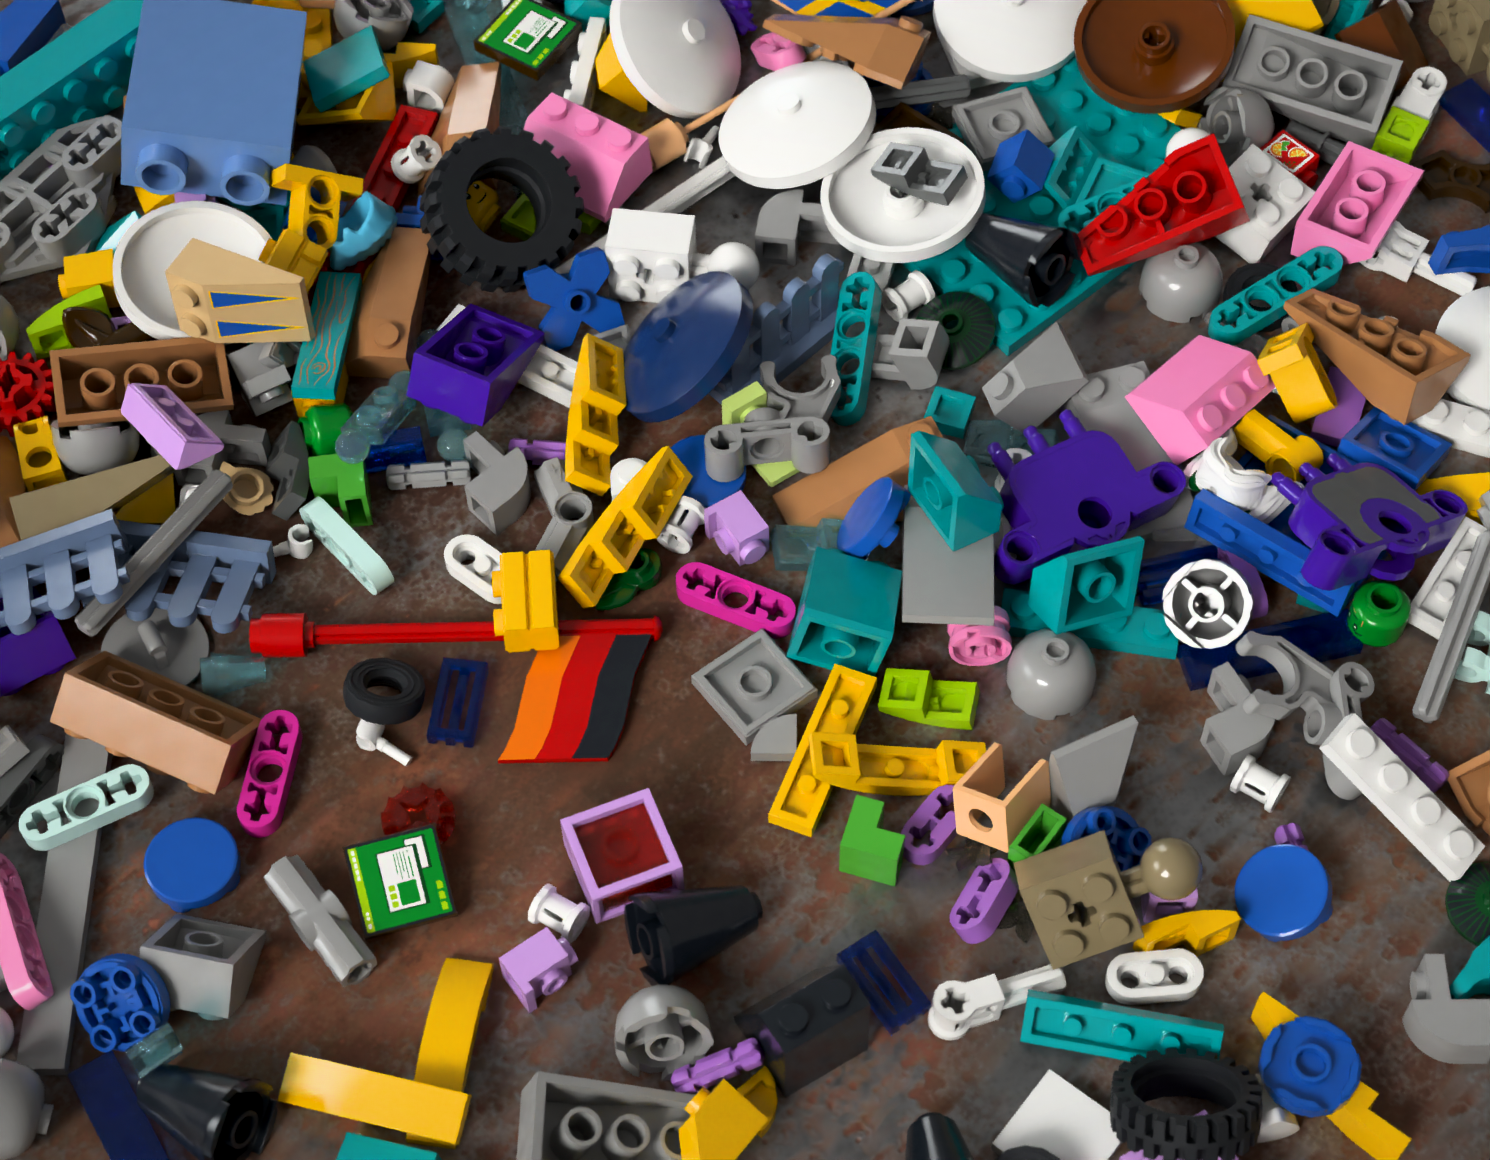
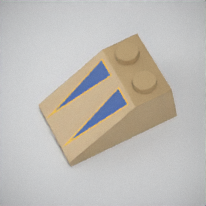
[165,238,316,343]

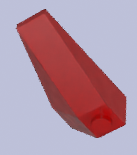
[1077,133,1250,276]

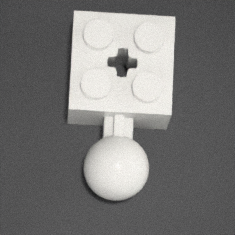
[1166,128,1315,264]
[605,208,760,303]

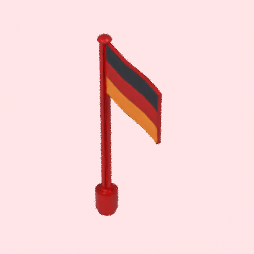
[249,613,663,764]

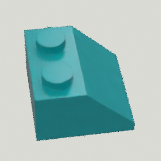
[908,431,1004,552]
[1028,536,1145,635]

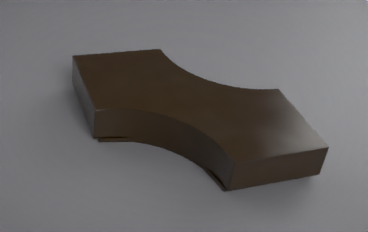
[1409,150,1490,213]

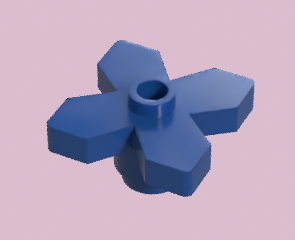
[523,247,625,351]

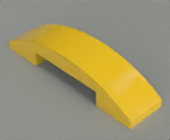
[809,732,986,796]
[406,957,494,1149]

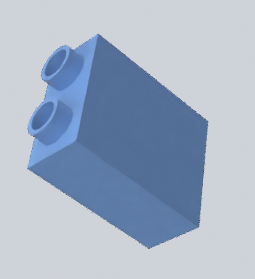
[121,0,307,206]

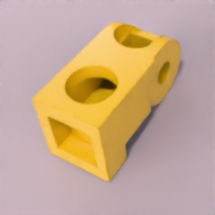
[13,416,69,492]

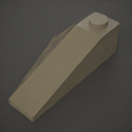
[9,455,176,540]

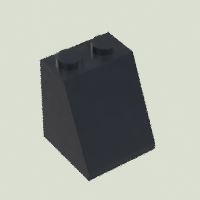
[734,964,871,1098]

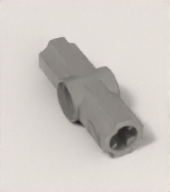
[264,854,377,987]

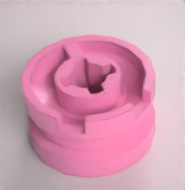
[947,605,1012,666]

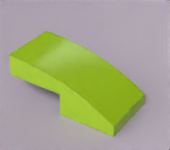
[1371,106,1430,164]
[26,284,112,360]
[878,668,980,730]

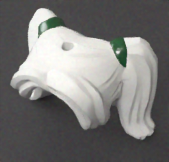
[1183,428,1305,524]

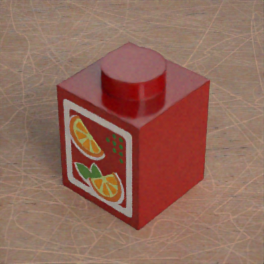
[1260,130,1320,189]

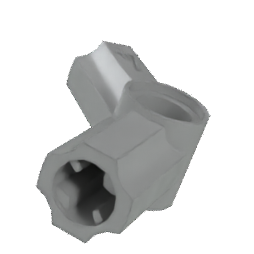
[534,457,594,581]

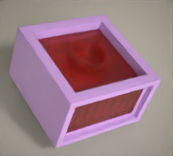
[560,788,684,924]

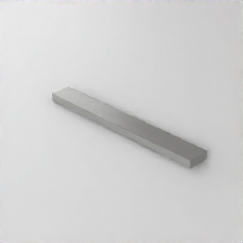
[16,733,113,1075]

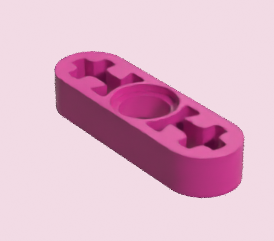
[676,562,796,639]
[237,710,303,838]

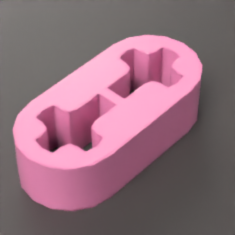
[750,32,807,71]

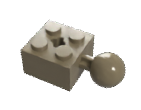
[1428,0,1490,84]
[1013,830,1203,970]

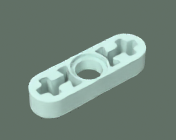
[299,496,394,595]
[19,764,154,851]

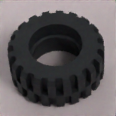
[419,126,584,293]

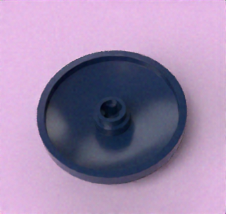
[623,271,753,423]

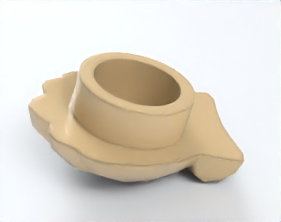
[220,461,274,516]

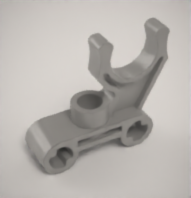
[704,355,841,482]
[1236,631,1375,800]

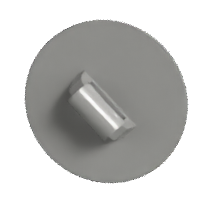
[101,608,209,686]

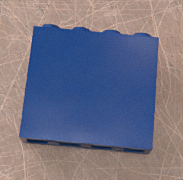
[1184,415,1389,617]

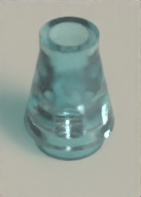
[199,652,266,697]

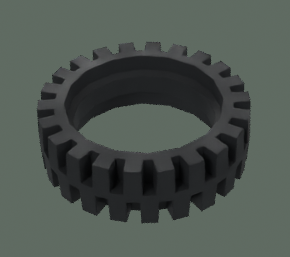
[1110,1048,1262,1160]

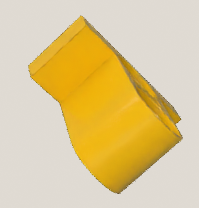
[270,163,364,249]
[1257,322,1338,424]

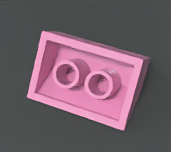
[523,92,653,223]
[1290,141,1424,269]
[1125,335,1275,465]

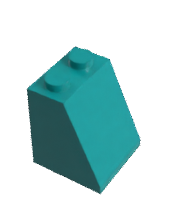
[786,546,902,677]

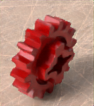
[0,352,56,437]

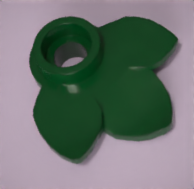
[594,546,662,610]

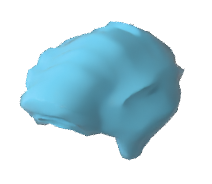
[329,191,398,272]

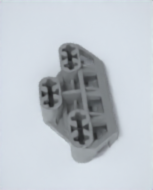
[0,115,122,284]

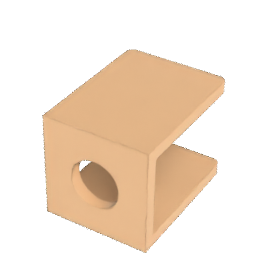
[952,742,1051,853]

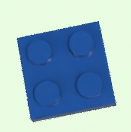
[1337,406,1453,491]

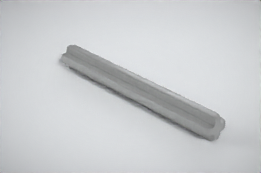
[74,469,233,637]
[1412,530,1490,723]

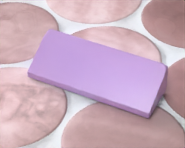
[121,383,224,470]

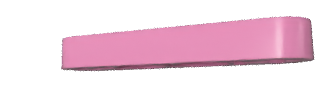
[0,853,54,1011]

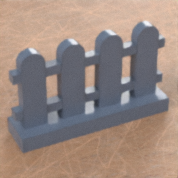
[708,254,844,405]
[0,509,131,635]
[79,520,276,634]

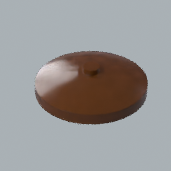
[1074,0,1235,114]

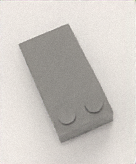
[1222,14,1403,149]
[1059,361,1193,541]
[902,485,994,626]
[516,1071,695,1160]

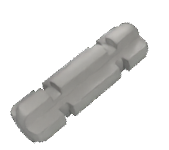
[386,460,471,490]

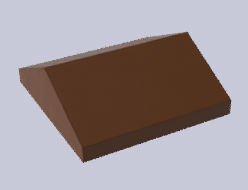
[1334,0,1430,91]

